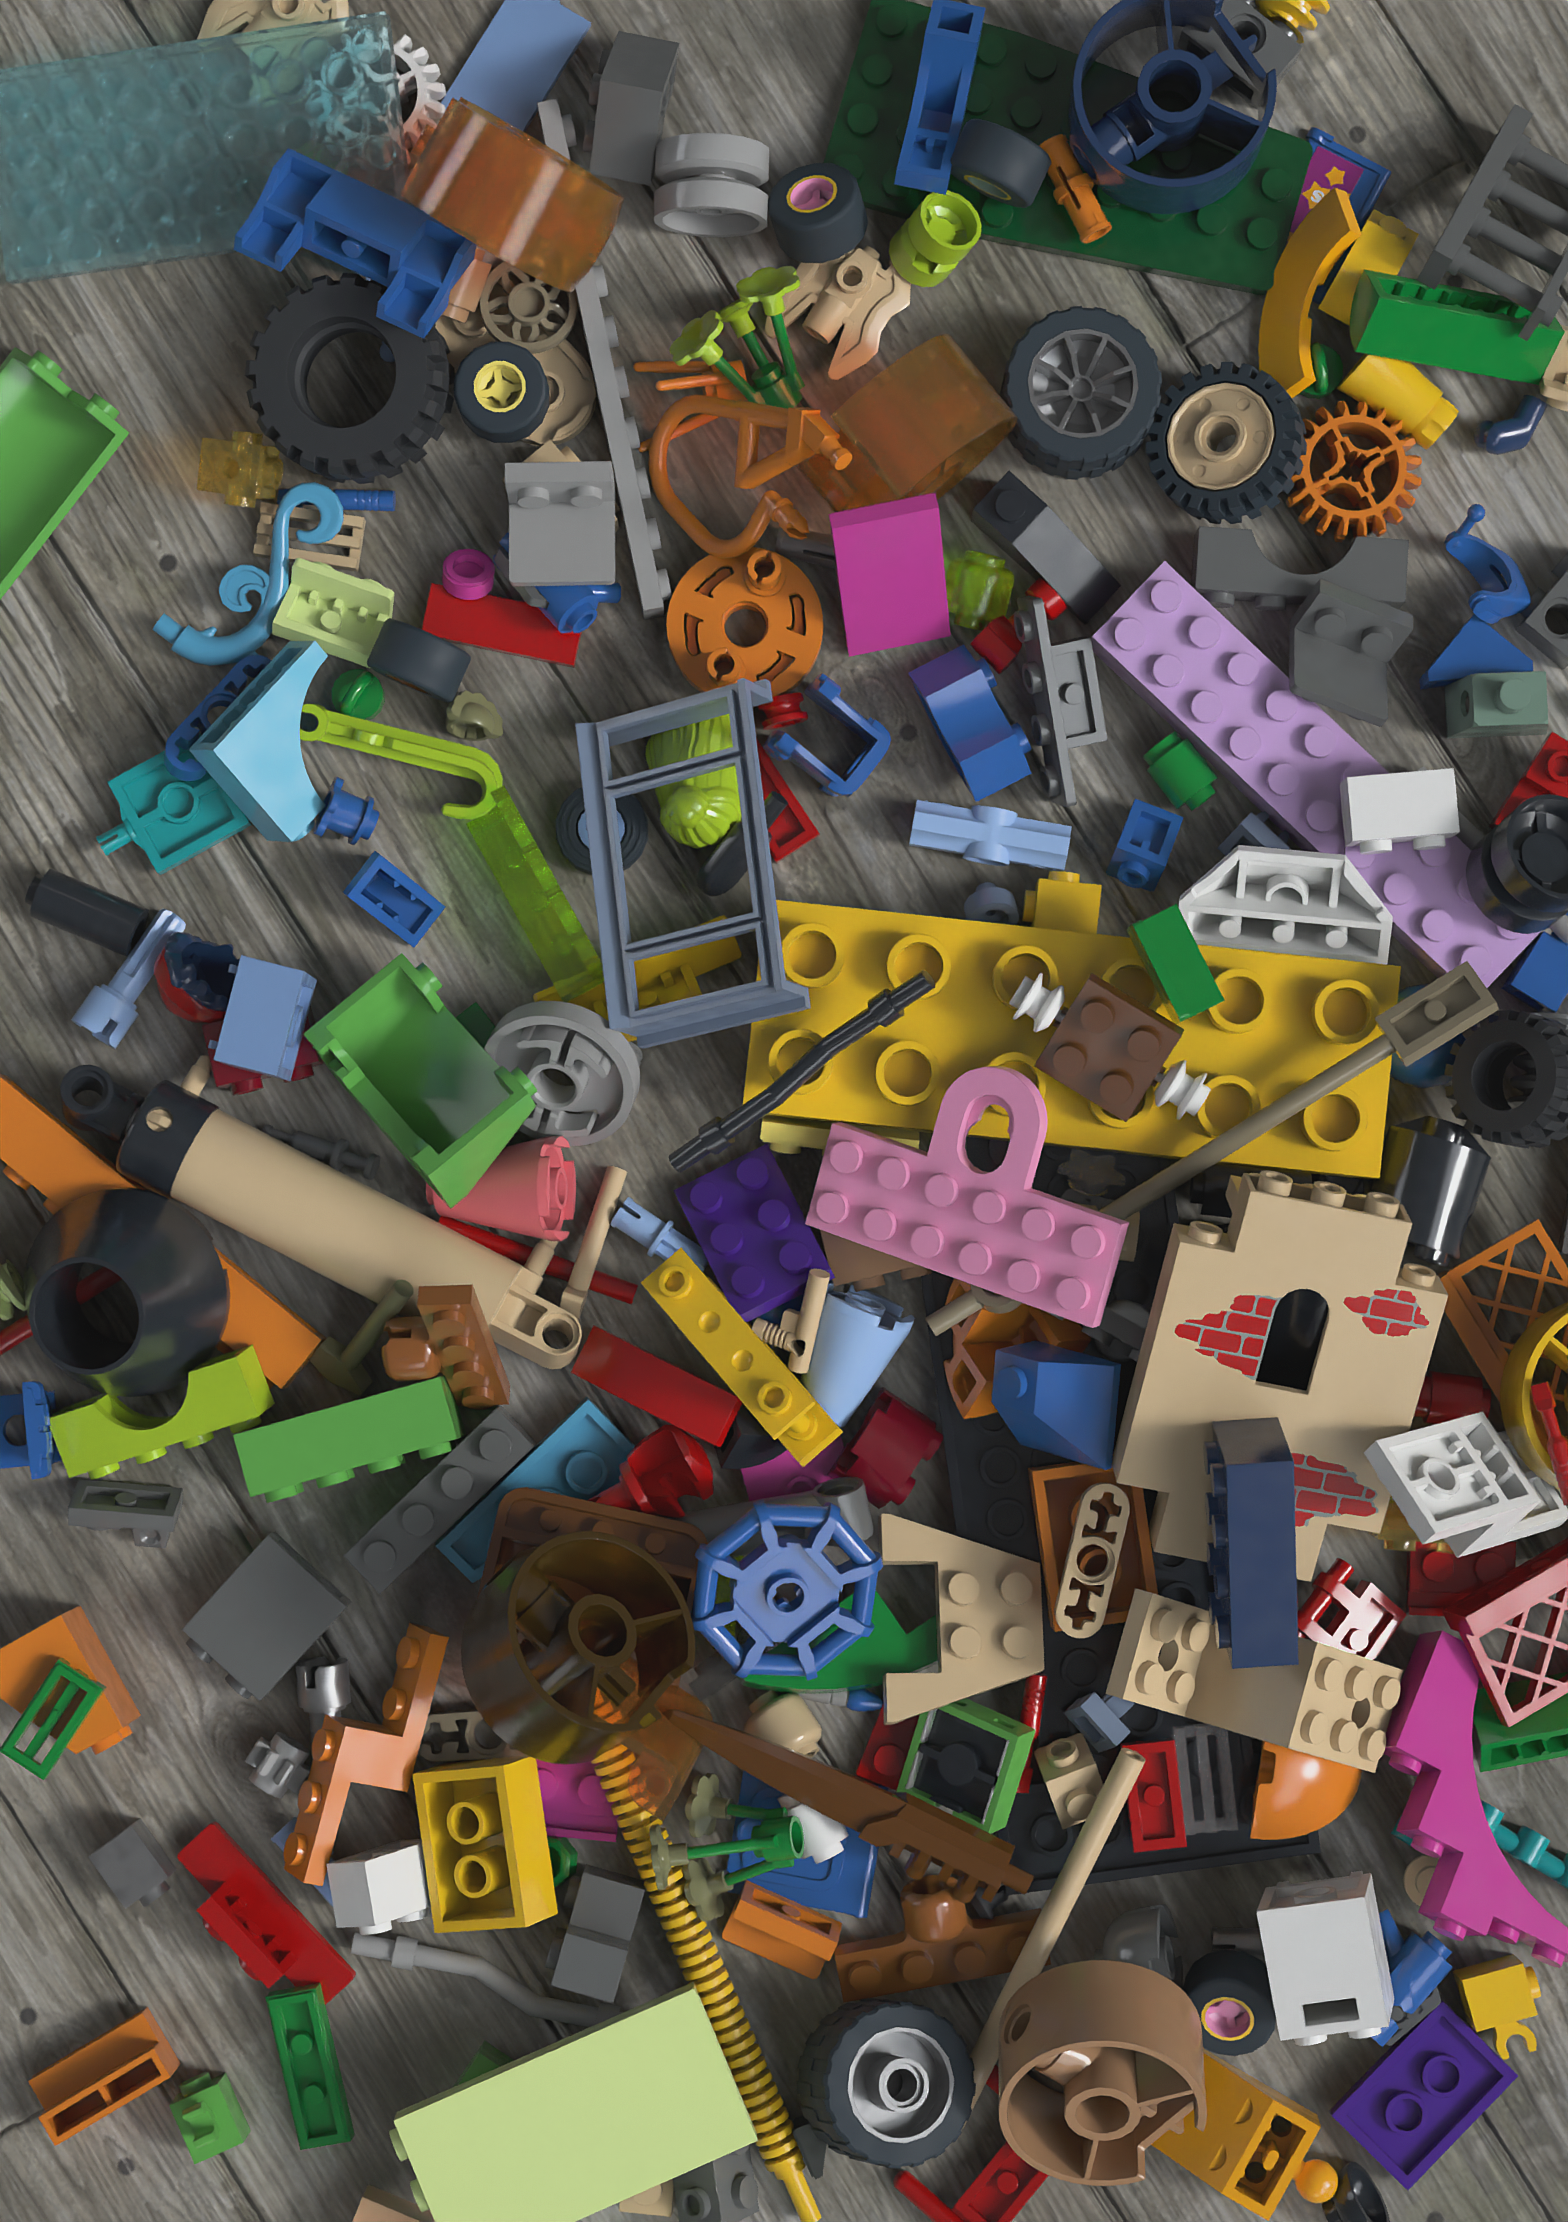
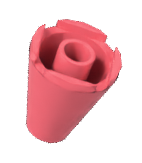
[426,1136,576,1241]

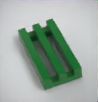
[0,1658,106,1780]

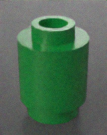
[1143,731,1218,811]

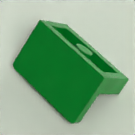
[1126,904,1225,1024]

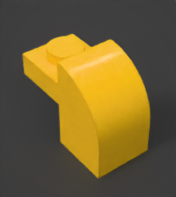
[1318,209,1419,326]

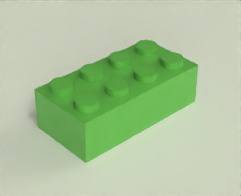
[233,1376,466,1503]

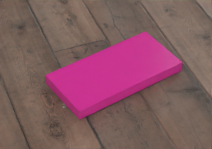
[829,493,951,657]

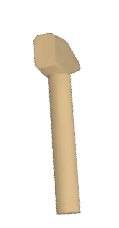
[560,1166,627,1321]

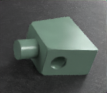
[1444,671,1548,739]

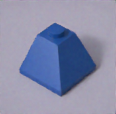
[991,1340,1121,1470]

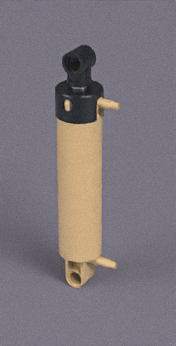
[60,1055,582,1369]

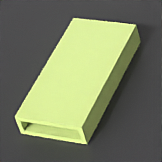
[389,1982,758,2222]

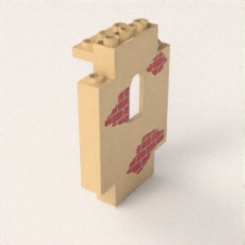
[1112,1170,1448,1582]

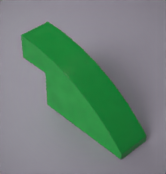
[737,1591,938,1694]

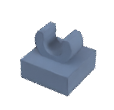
[1217,811,1289,856]
[1064,1692,1135,1752]

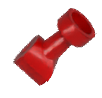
[970,578,1067,675]

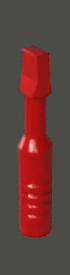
[1531,1381,1568,1505]
[1016,1673,1047,1793]

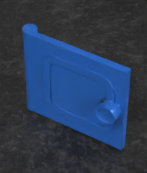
[727,1770,889,1918]

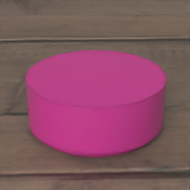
[442,549,495,600]

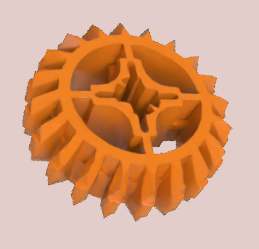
[1286,401,1422,542]

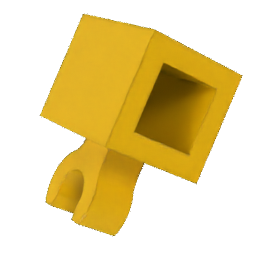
[1453,1954,1541,2060]

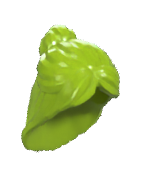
[646,714,742,849]

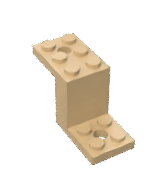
[1106,1588,1403,1773]

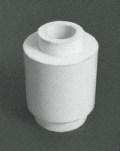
[778,1794,849,1864]

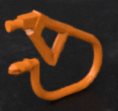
[648,394,852,558]

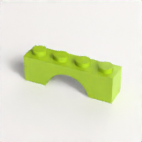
[49,1344,275,1479]

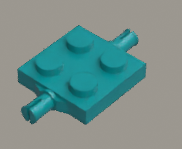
[96,733,252,875]

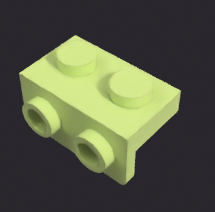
[272,558,394,668]

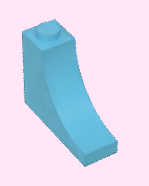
[189,641,328,842]

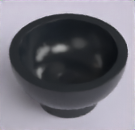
[1322,2162,1390,2222]

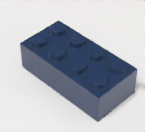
[1203,1417,1299,1669]

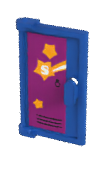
[1285,127,1392,305]

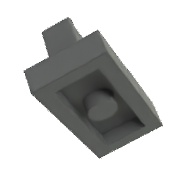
[68,1479,183,1549]

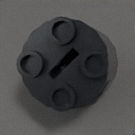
[1371,1116,1491,1267]

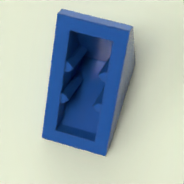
[1419,614,1534,689]
[342,851,446,948]

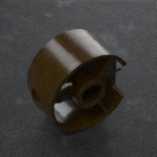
[461,1531,696,1765]

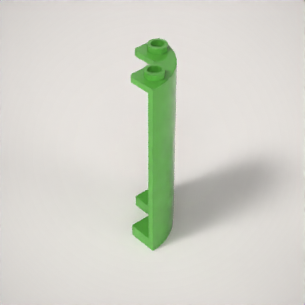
[0,347,129,600]

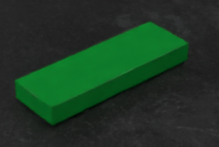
[265,1983,355,2150]

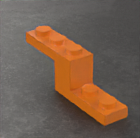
[284,1623,449,1886]

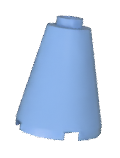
[800,1280,915,1427]

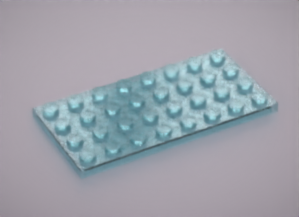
[0,11,413,284]

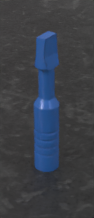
[277,489,396,511]

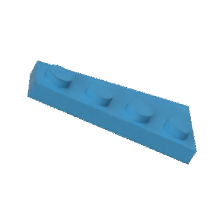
[435,1396,635,1583]

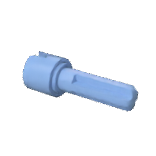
[71,908,186,1049]

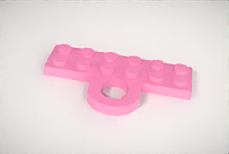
[805,1066,1129,1328]

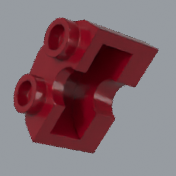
[827,1387,944,1509]

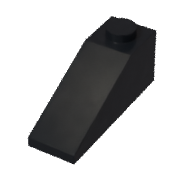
[971,471,1121,625]

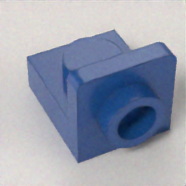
[1106,798,1184,892]

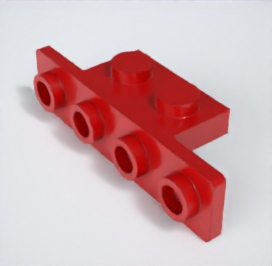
[177,1821,356,2005]

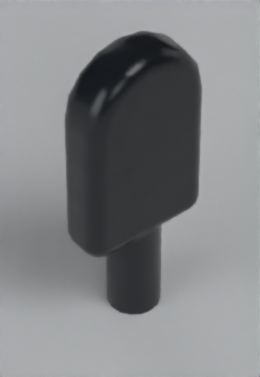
[696,791,788,897]

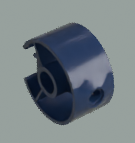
[1068,0,1277,214]

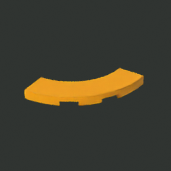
[1258,187,1362,398]

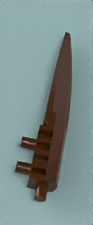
[663,1709,1034,1903]

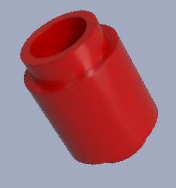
[1414,1371,1491,1424]

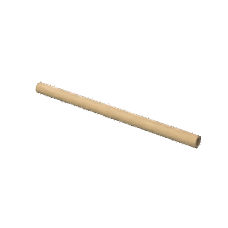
[962,1748,1146,2129]

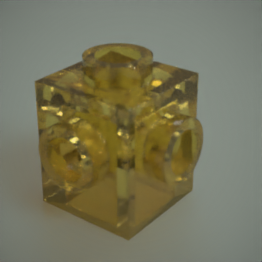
[197,430,284,508]

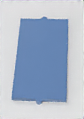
[441,0,591,153]

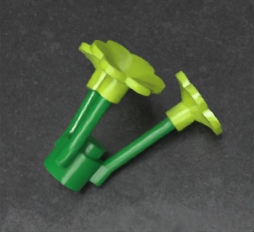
[669,266,805,409]

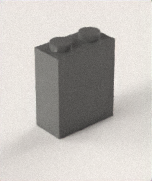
[182,1532,352,1701]

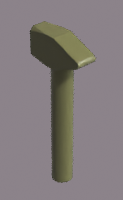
[309,1279,414,1395]

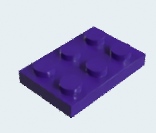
[673,1144,835,1322]
[1329,2000,1518,2190]

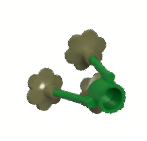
[650,1773,804,1922]

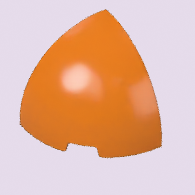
[944,1278,1091,1419]
[1250,1741,1362,1840]

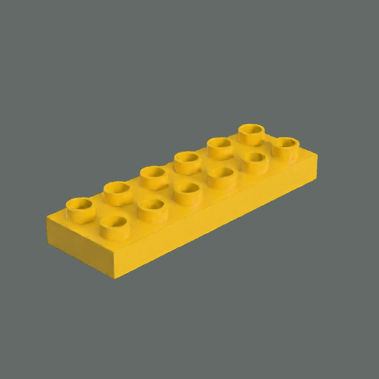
[743,900,1401,1180]

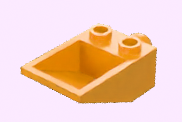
[1151,2048,1338,2221]

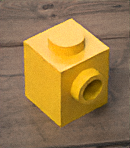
[1022,871,1102,934]

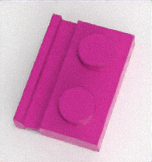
[536,1759,619,1842]

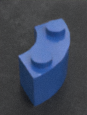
[908,644,1032,802]

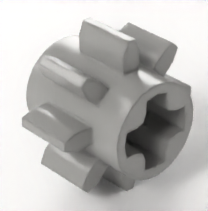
[245,1732,311,1799]

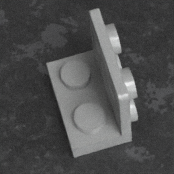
[505,461,615,586]

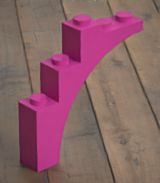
[1383,1630,1568,1968]

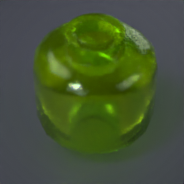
[945,550,1014,630]

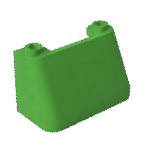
[304,953,537,1209]

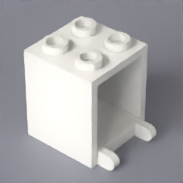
[1256,1871,1394,2046]

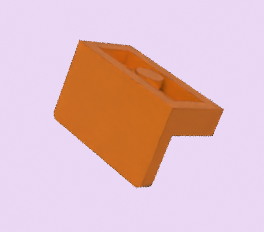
[722,1880,842,1980]

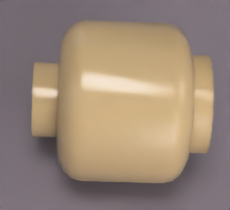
[744,1691,822,1757]

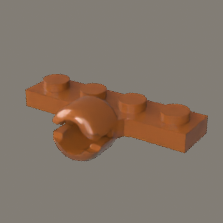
[382,1284,510,1410]
[834,1873,1051,2003]

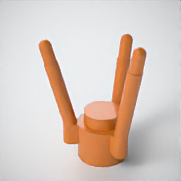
[633,358,747,453]

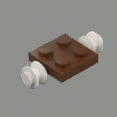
[1009,972,1211,1122]

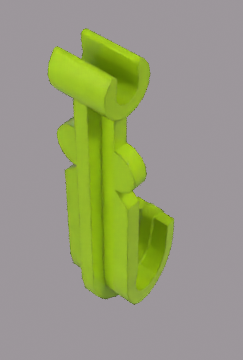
[300,703,503,820]

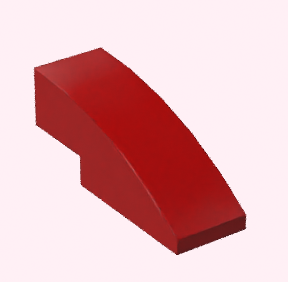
[570,1325,742,1448]

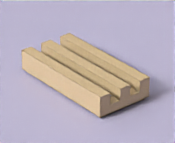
[253,502,366,572]

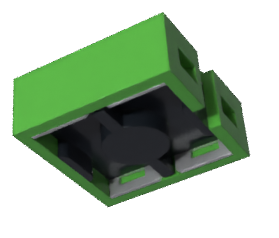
[896,1698,1036,1834]

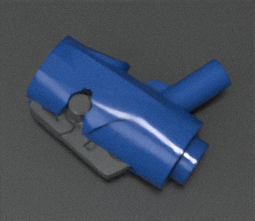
[493,532,621,633]
[1371,1909,1453,2047]

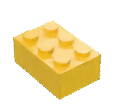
[412,1755,558,1933]

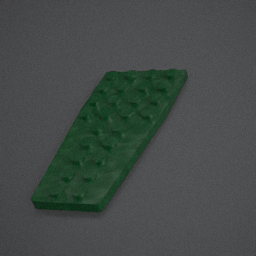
[823,0,1313,295]

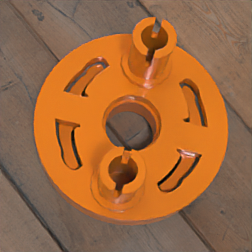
[666,547,823,697]

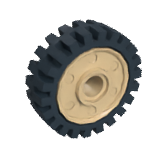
[1146,362,1307,524]

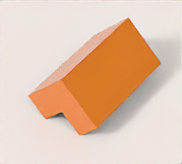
[28,2007,181,2146]

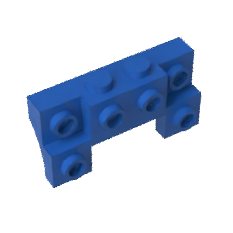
[234,148,478,339]

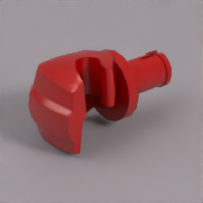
[587,1425,714,1518]

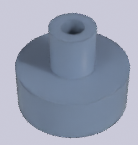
[964,882,1019,925]

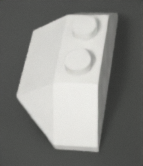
[1179,845,1393,965]

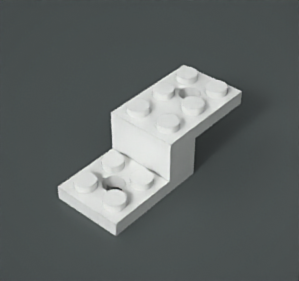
[1364,1412,1568,1558]

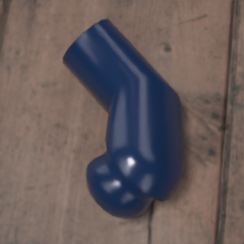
[1474,395,1547,455]

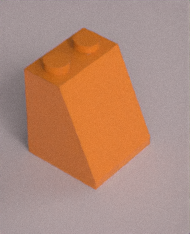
[0,1606,141,1755]

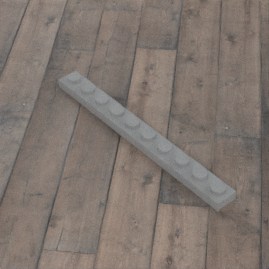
[537,99,672,620]

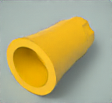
[1336,353,1459,450]

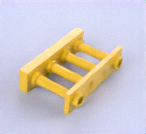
[641,1248,843,1467]

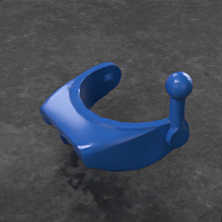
[1444,504,1531,624]

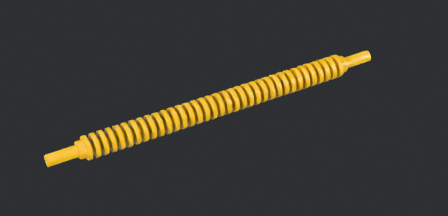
[591,1694,821,2222]

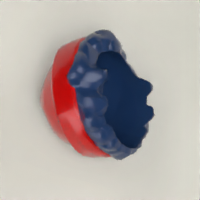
[153,932,240,1023]

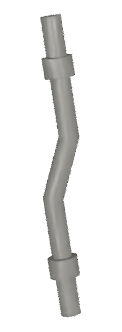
[351,1932,624,2027]

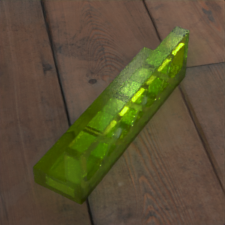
[466,786,604,1002]

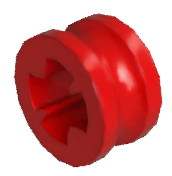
[758,692,808,730]

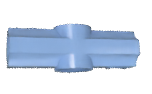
[909,800,1072,871]

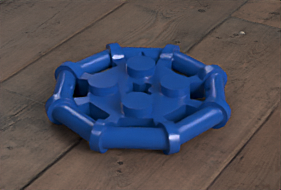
[690,1499,883,1681]

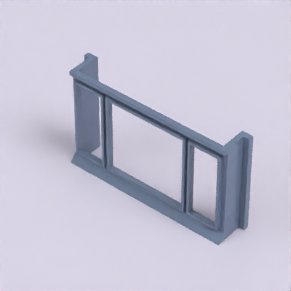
[575,678,811,1049]

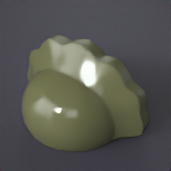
[445,690,503,741]

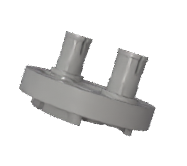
[484,1001,643,1146]

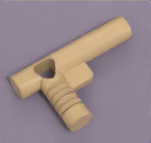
[752,1269,830,1373]

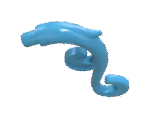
[152,482,344,666]

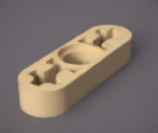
[1054,1482,1130,1638]

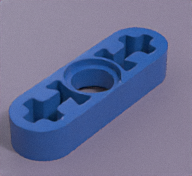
[164,655,272,781]

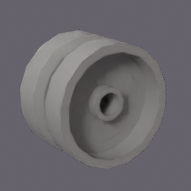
[654,133,769,237]

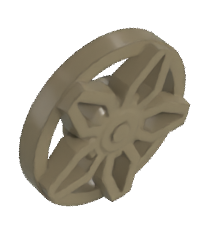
[480,256,578,354]

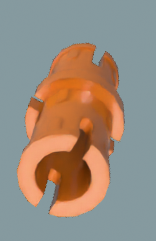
[1039,134,1112,244]

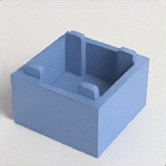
[208,955,317,1081]

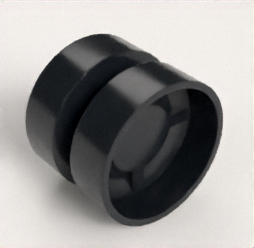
[1466,794,1568,934]

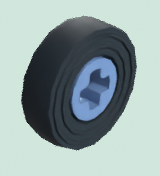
[555,787,648,875]

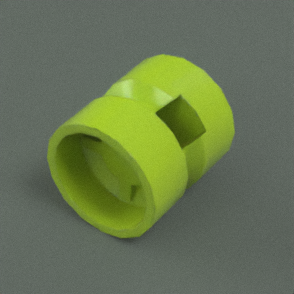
[889,190,982,287]

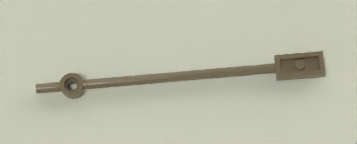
[925,961,1499,1336]

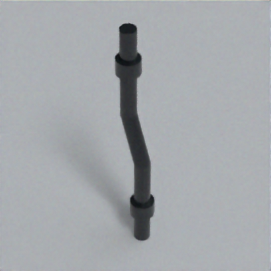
[669,970,936,1172]

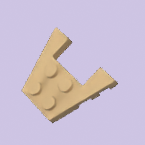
[878,1514,1044,1725]

